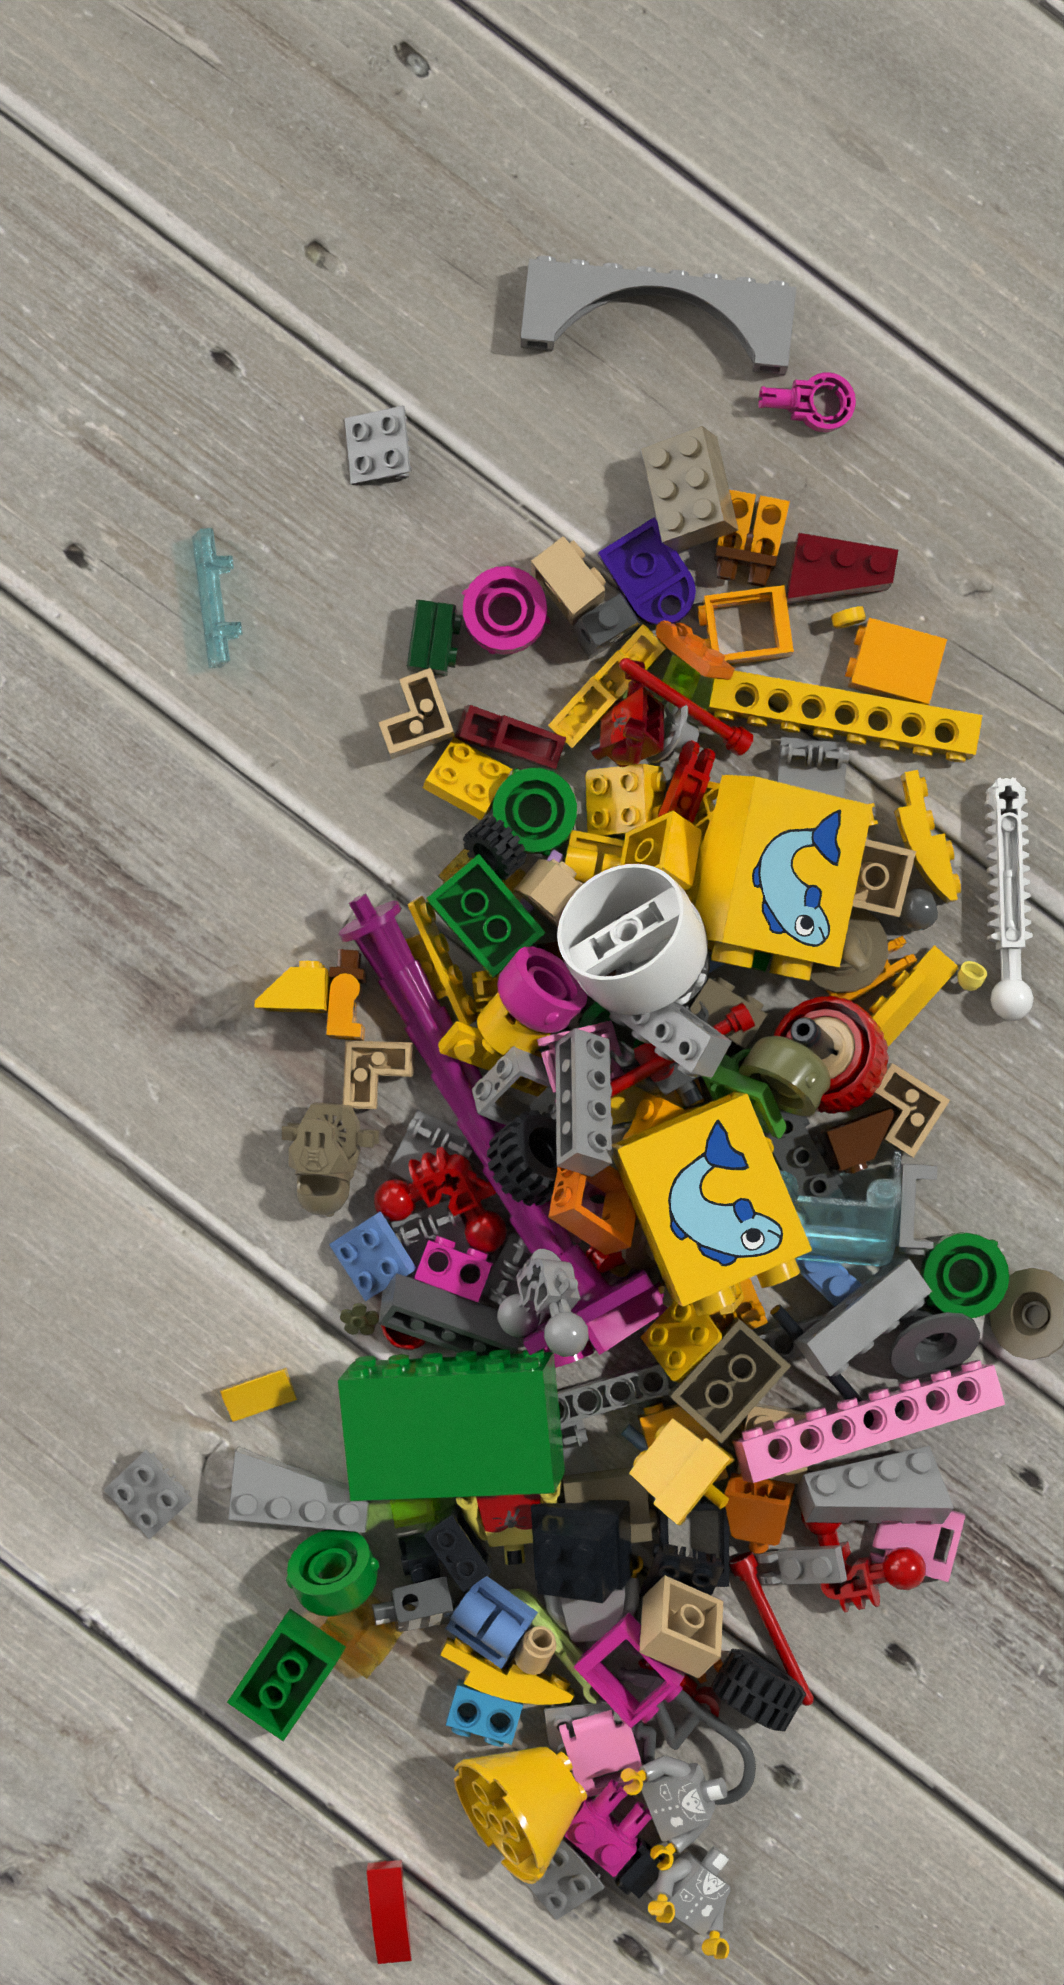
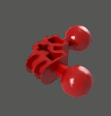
[374,1147,507,1253]
[801,1511,926,1613]

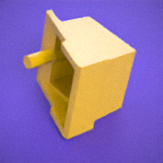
[629,1418,734,1526]

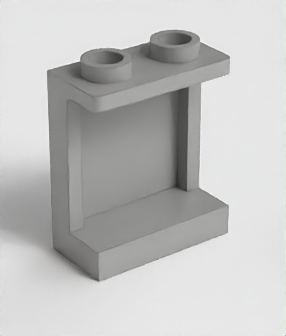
[891,1163,938,1255]

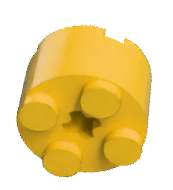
[477,992,552,1056]

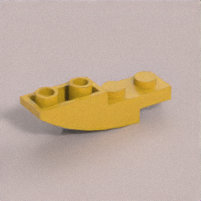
[894,770,961,903]
[438,1021,547,1097]
[440,1637,574,1705]

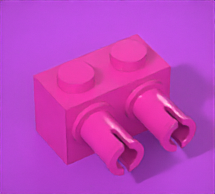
[565,1779,652,1877]

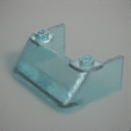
[779,1151,902,1266]

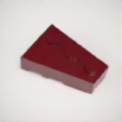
[786,533,899,605]

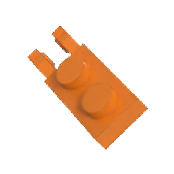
[655,620,735,680]

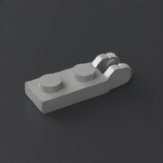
[755,1545,847,1585]

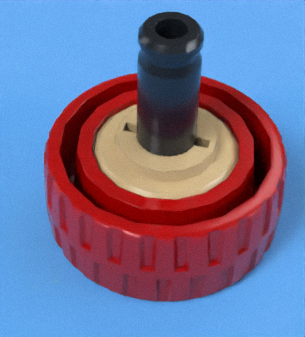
[774,996,889,1114]

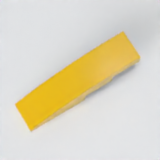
[548,624,667,748]

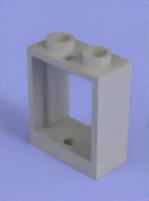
[472,1046,556,1125]

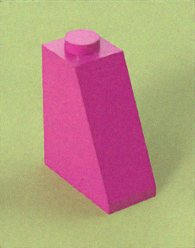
[586,1280,667,1355]

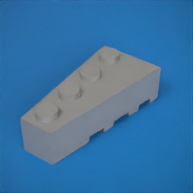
[228,1446,370,1532]
[794,1446,954,1524]

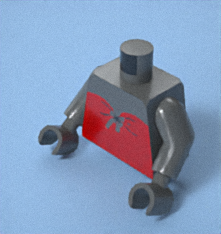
[610,1001,709,1107]

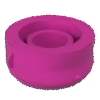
[461,566,550,655]
[497,946,587,1033]

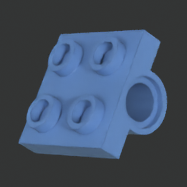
[329,1211,417,1301]
[445,1576,538,1669]

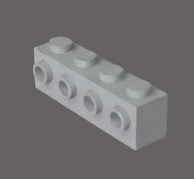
[600,969,732,1078]
[555,1028,613,1177]
[794,1257,932,1377]

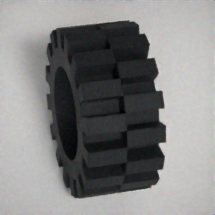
[463,816,527,881]

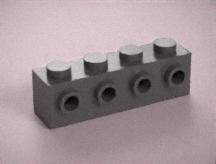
[763,1109,860,1243]
[379,1273,519,1356]

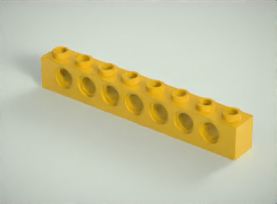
[707,670,983,763]

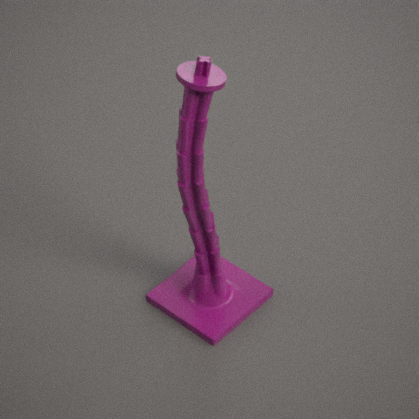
[338,893,653,1355]

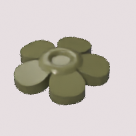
[340,1303,379,1335]

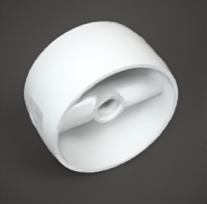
[557,864,708,1015]

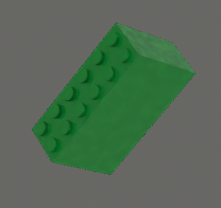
[338,1349,565,1501]

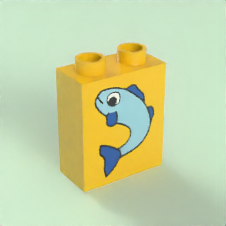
[695,775,873,981]
[612,1092,812,1316]

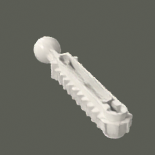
[984,777,1034,1021]

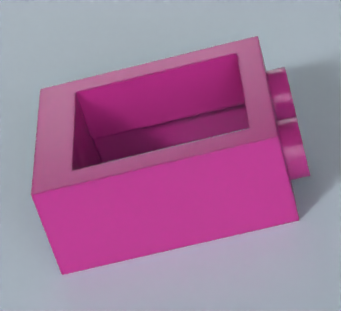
[574,1613,686,1728]

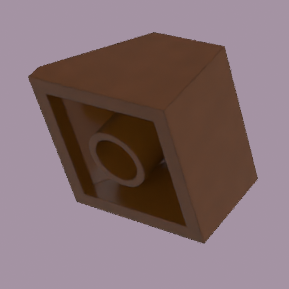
[820,1108,894,1175]

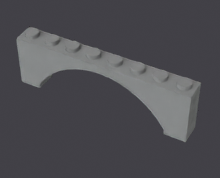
[521,256,796,375]

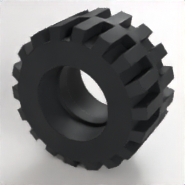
[487,1110,557,1206]
[711,1649,806,1731]

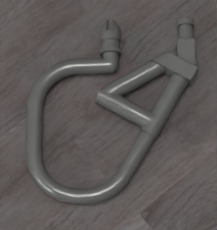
[616,1667,756,1805]

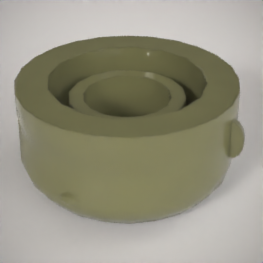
[739,1036,831,1116]

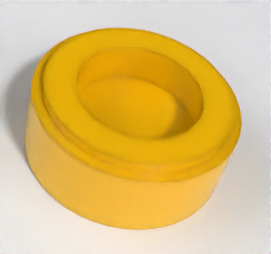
[831,606,866,629]

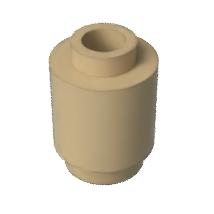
[515,1626,556,1675]

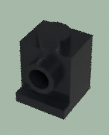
[398,1532,441,1584]
[614,1836,664,1899]

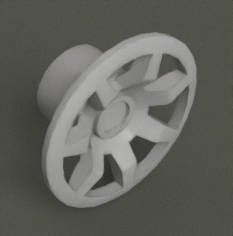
[646,699,699,763]

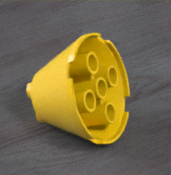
[454,1746,587,1884]

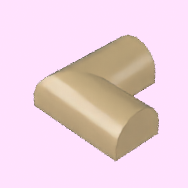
[343,1040,415,1109]

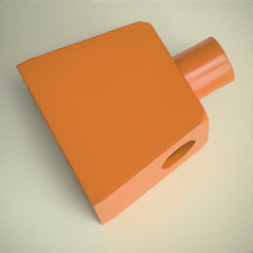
[724,1473,795,1554]

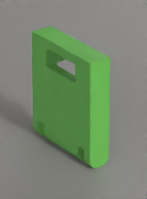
[702,1066,786,1139]

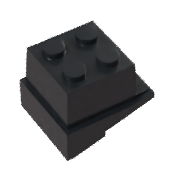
[531,1500,633,1604]

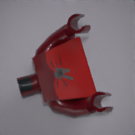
[589,660,664,767]

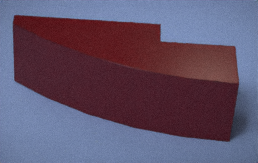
[455,705,566,770]

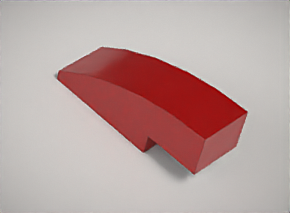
[366,1860,412,1964]

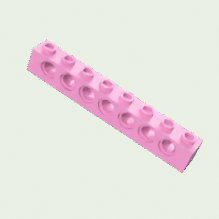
[733,1360,1005,1483]

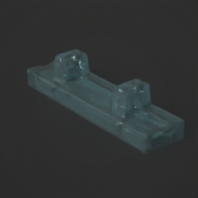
[192,528,242,668]

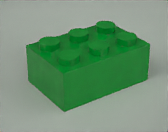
[426,854,546,979]
[227,1608,346,1742]

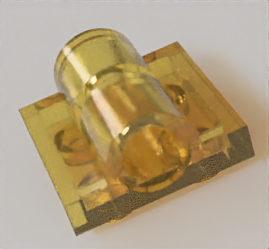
[320,1594,404,1679]

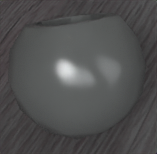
[899,888,938,931]

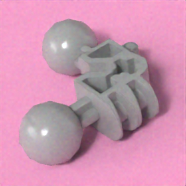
[497,1249,589,1357]

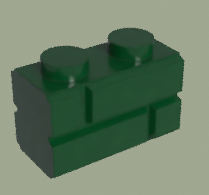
[407,599,462,676]

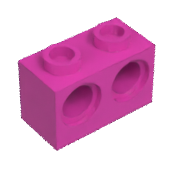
[414,1236,492,1302]

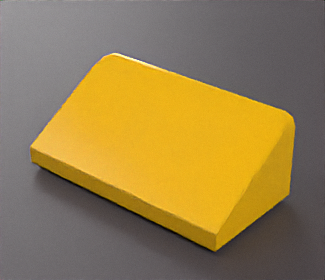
[220,1368,297,1422]

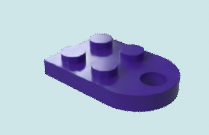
[597,517,696,626]

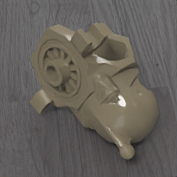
[282,1102,379,1217]

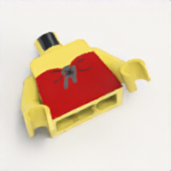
[456,1481,561,1565]

